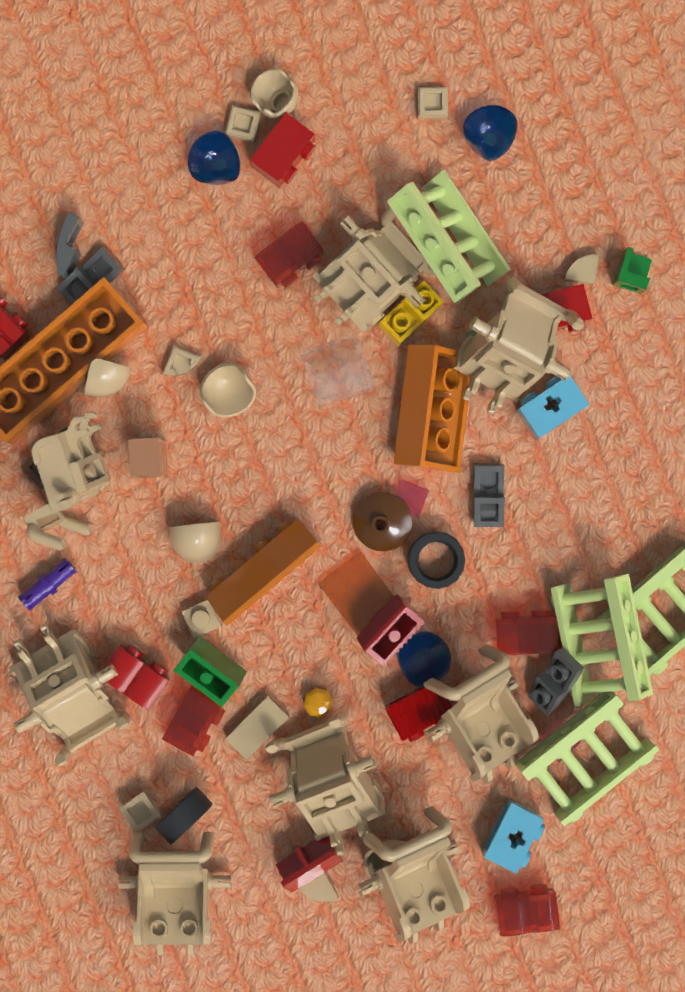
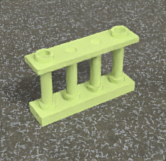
[387,170,511,303]
[597,543,685,676]
[551,574,653,707]
[514,692,659,827]

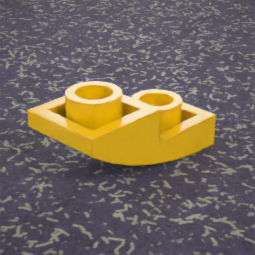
[378,281,444,346]

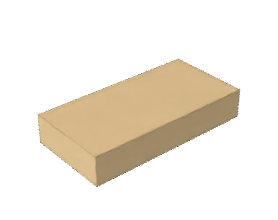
[225,695,289,760]

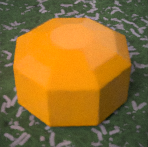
[304,687,333,718]

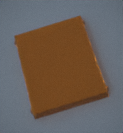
[318,551,394,636]

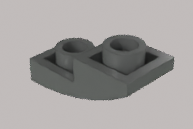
[527,648,584,716]

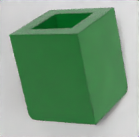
[612,247,652,294]

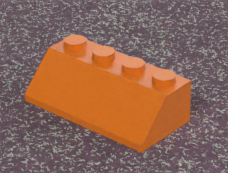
[393,345,470,473]
[206,518,322,626]

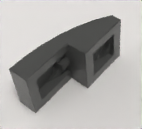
[56,212,84,280]
[57,247,125,305]
[473,463,505,527]

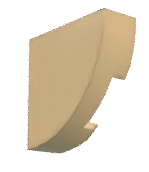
[564,254,599,286]
[162,346,202,376]
[299,872,339,902]

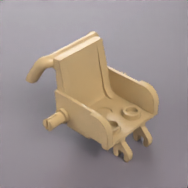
[312,204,435,332]
[454,277,585,415]
[24,412,110,550]
[9,624,131,766]
[424,644,539,784]
[265,713,385,856]
[356,806,470,944]
[118,832,231,955]

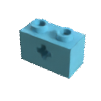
[516,375,590,440]
[481,798,545,874]

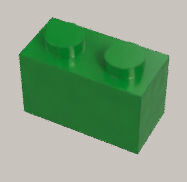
[173,635,247,707]

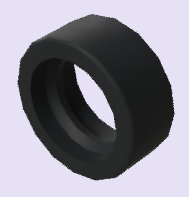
[407,532,465,589]
[155,787,213,844]

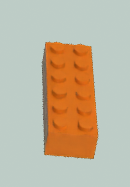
[0,277,148,445]

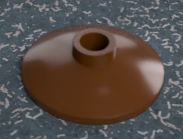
[353,492,412,551]

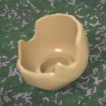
[251,69,299,119]

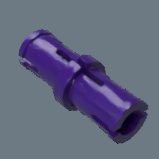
[18,557,77,611]

